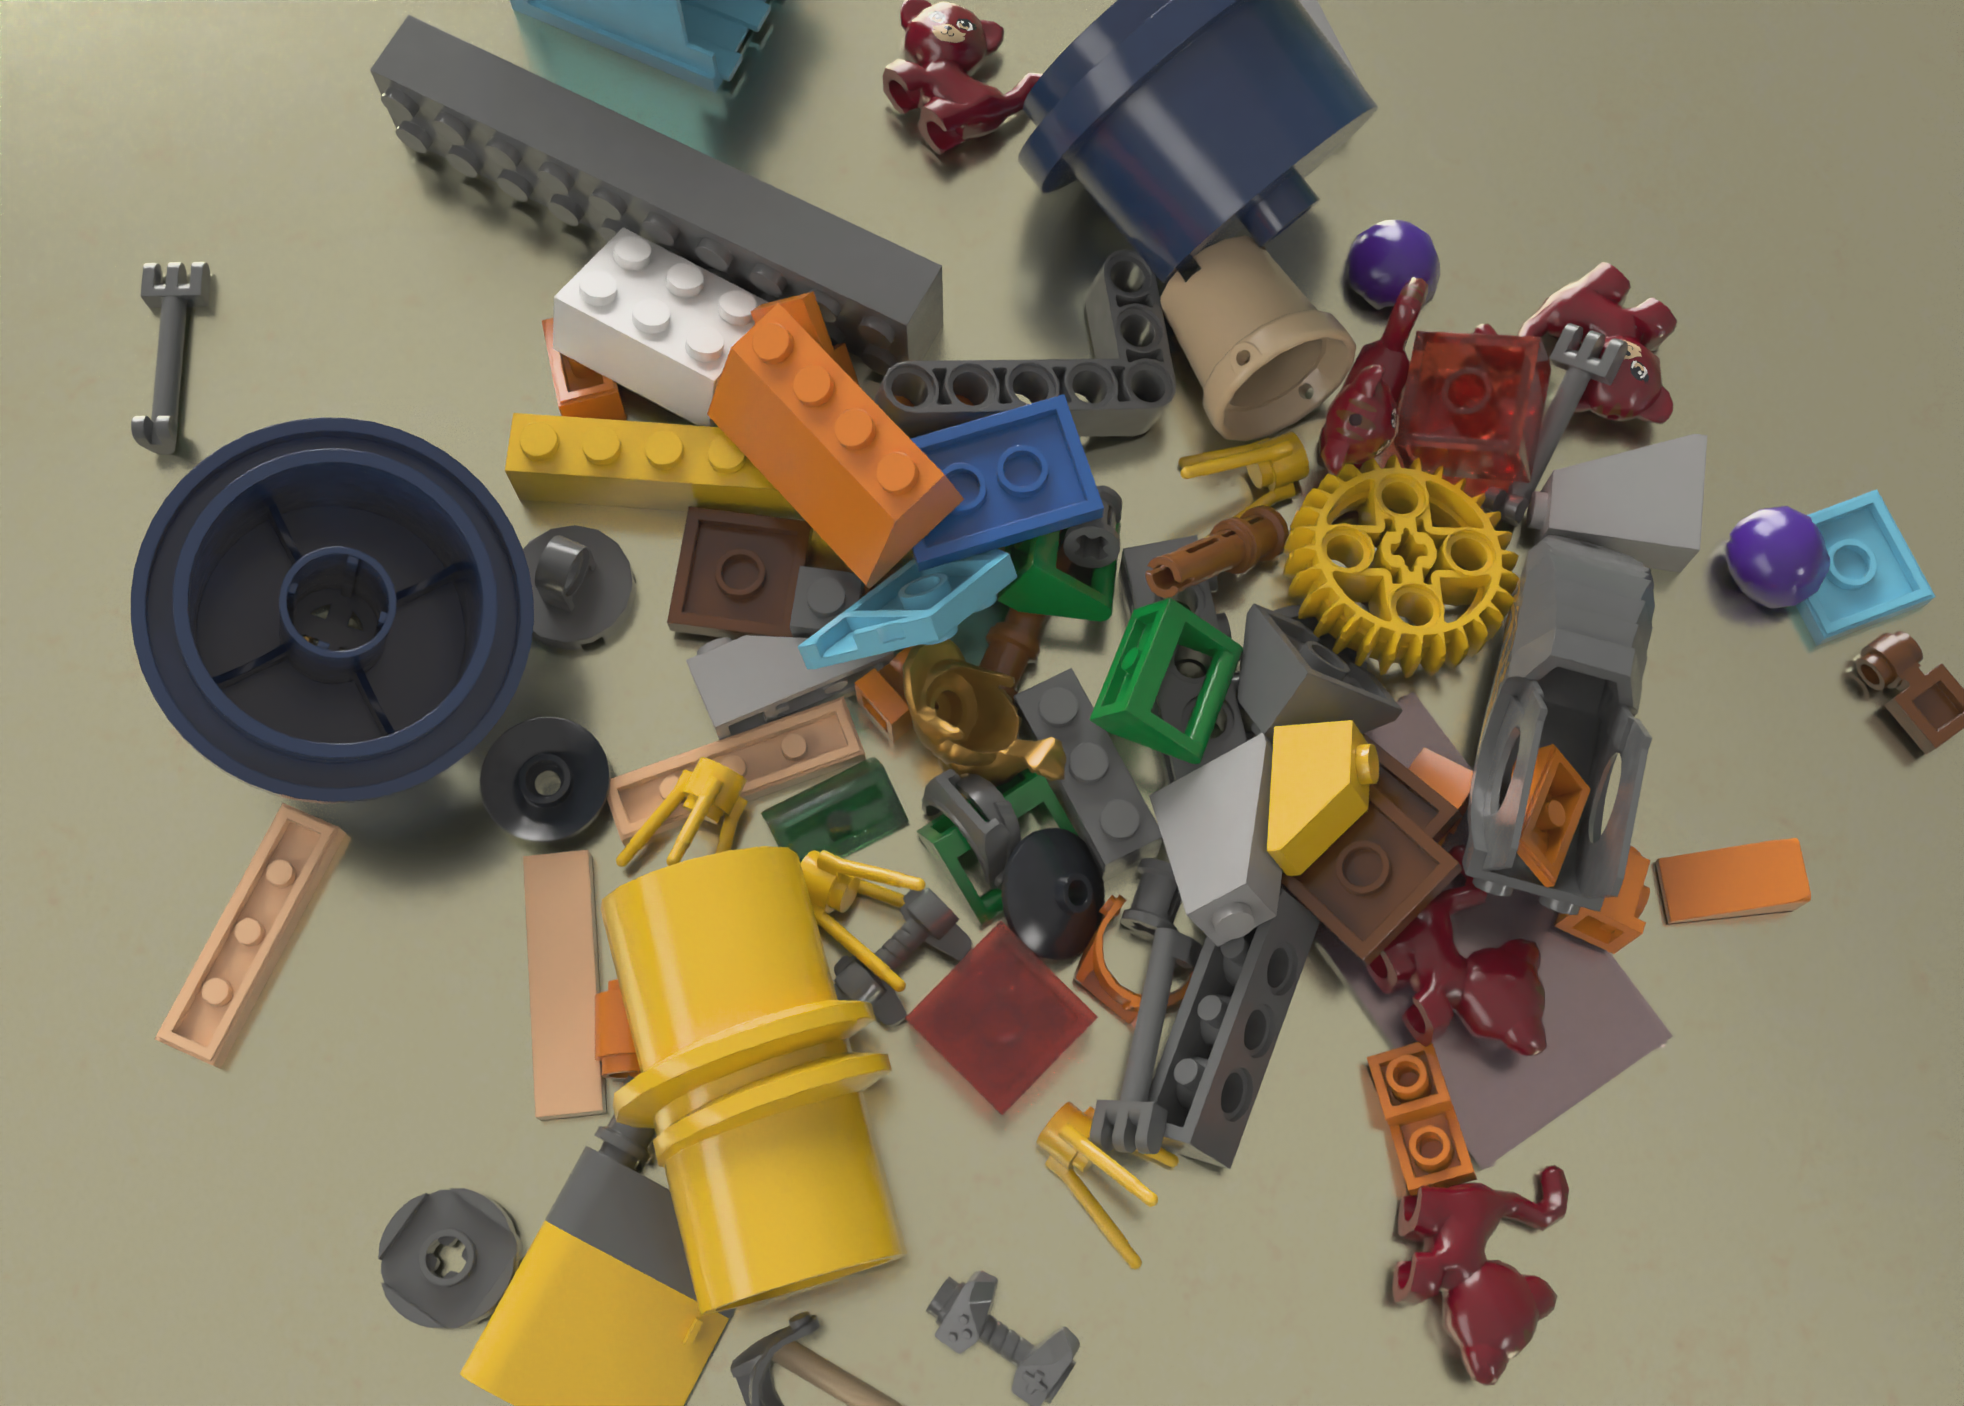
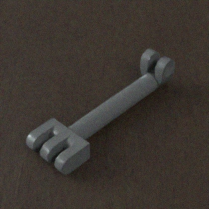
[131,262,211,455]
[1482,323,1628,527]
[1089,928,1202,1154]

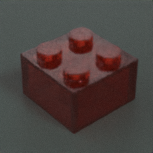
[1394,331,1552,483]
[905,921,1098,1116]

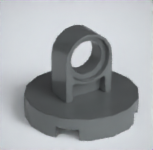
[523,525,636,650]

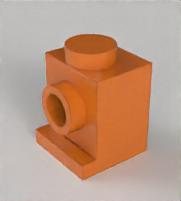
[1554,846,1651,954]

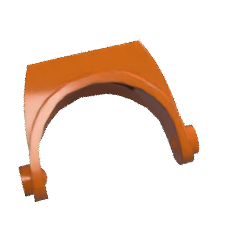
[1073,894,1193,1029]

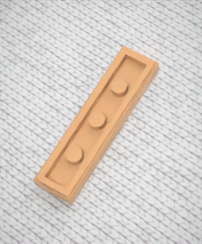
[607,696,866,846]
[155,803,346,1069]
[523,850,606,1120]

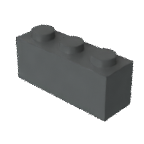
[1014,668,1163,881]

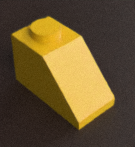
[1267,720,1379,876]

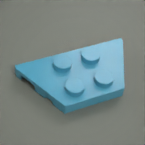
[798,549,1017,669]

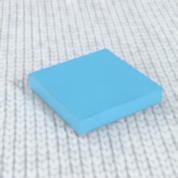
[1796,489,1936,646]

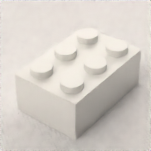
[553,227,768,427]

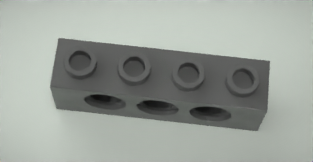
[1119,535,1256,785]
[1147,889,1320,1169]

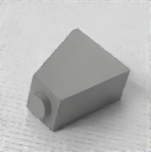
[1526,434,1707,572]
[1149,733,1283,947]

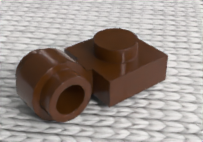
[1856,631,1964,755]

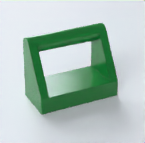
[997,522,1121,622]
[1089,597,1243,764]
[917,768,1078,926]

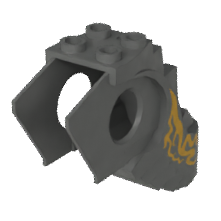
[1462,535,1655,915]

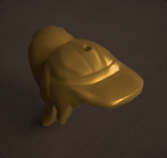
[902,639,1066,787]

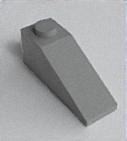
[686,635,894,740]

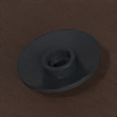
[480,717,611,843]
[1002,828,1105,960]

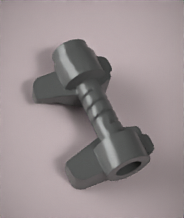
[833,887,973,1027]
[926,1271,1080,1406]

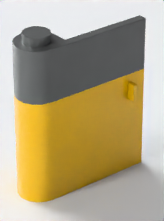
[460,1141,735,1406]

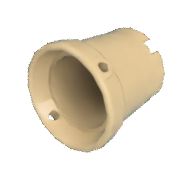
[1160,236,1356,442]

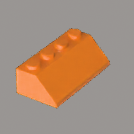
[707,303,964,589]

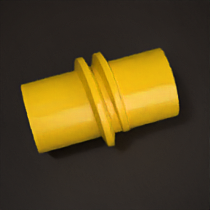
[600,846,907,1315]

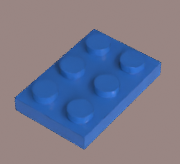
[911,394,1104,572]

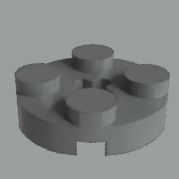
[378,1188,523,1329]

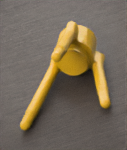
[1178,432,1309,538]
[616,757,748,867]
[801,850,926,992]
[1036,1101,1179,1269]

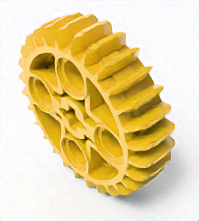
[1283,454,1519,679]

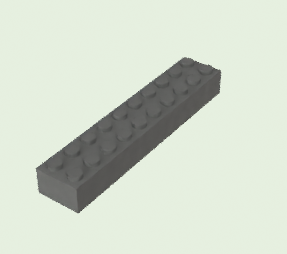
[370,15,944,375]

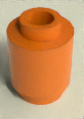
[595,979,641,1079]

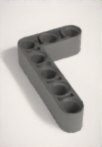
[873,249,1176,439]

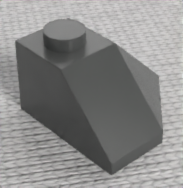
[1237,603,1403,744]

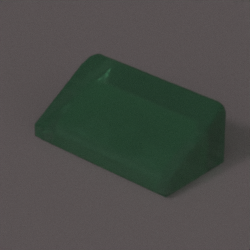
[761,757,909,863]

